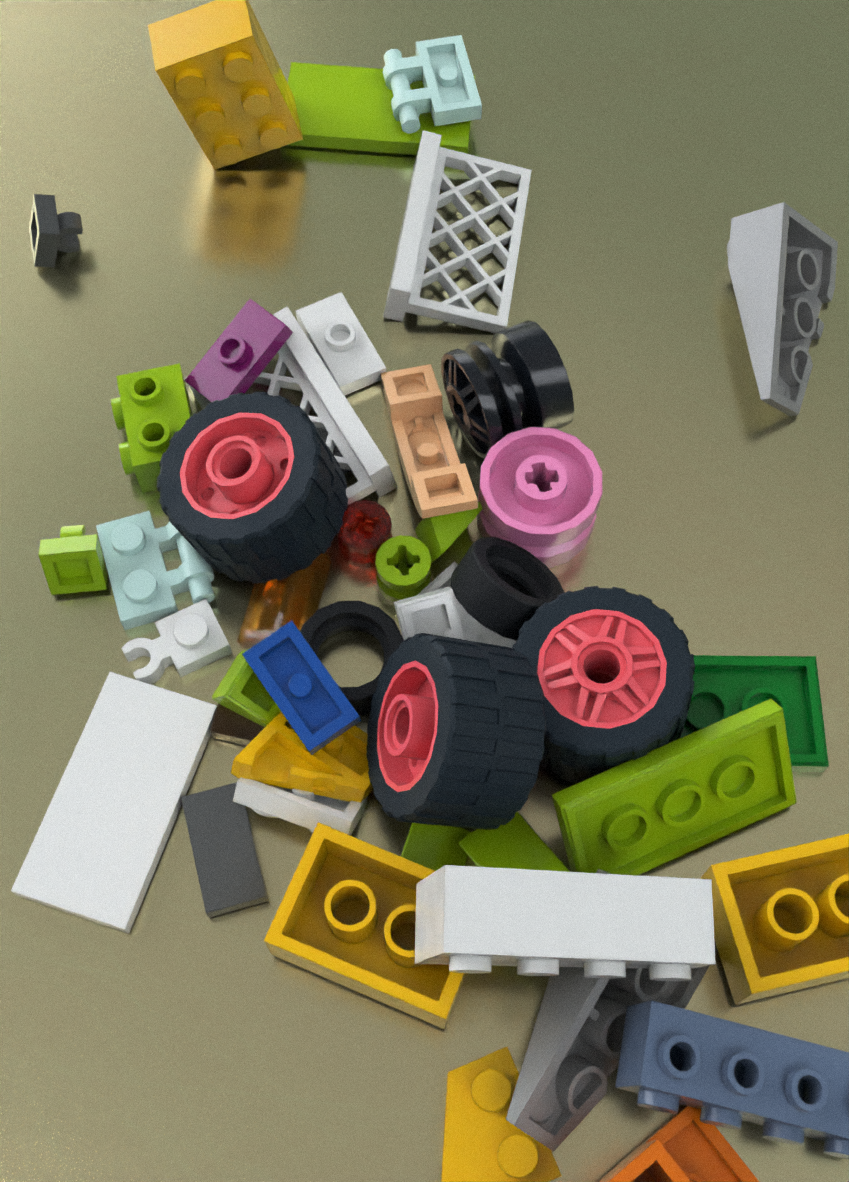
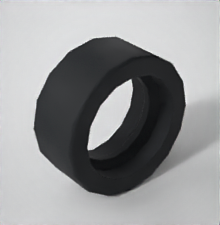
[450,537,565,641]
[300,600,403,715]

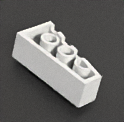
[415,865,716,981]

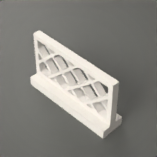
[383,130,532,333]
[185,306,398,507]

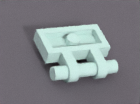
[383,35,482,134]
[96,511,215,630]

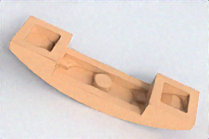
[381,364,478,519]

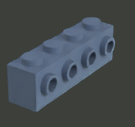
[615,1000,849,1159]

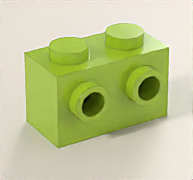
[111,363,192,493]

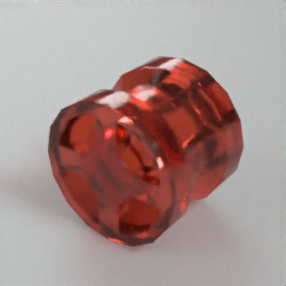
[338,500,392,569]

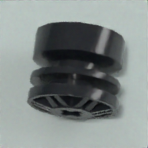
[441,320,574,459]

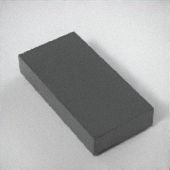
[181,782,269,918]

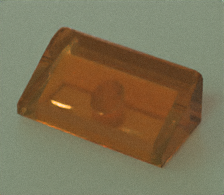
[237,553,331,647]

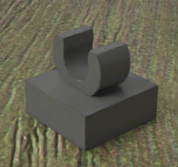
[29,194,83,267]

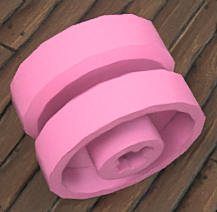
[477,427,602,568]

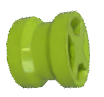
[375,535,431,602]

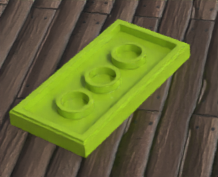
[288,62,475,155]
[551,699,797,875]

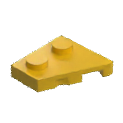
[231,712,373,802]
[441,1046,562,1182]

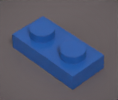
[242,620,361,755]

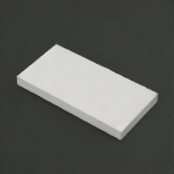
[11,672,217,934]

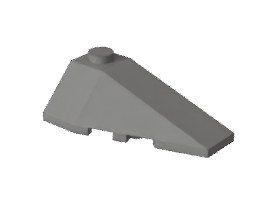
[727,202,838,416]
[506,869,718,1152]

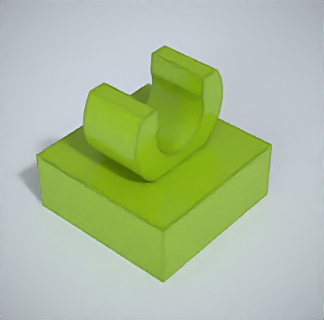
[38,525,108,595]

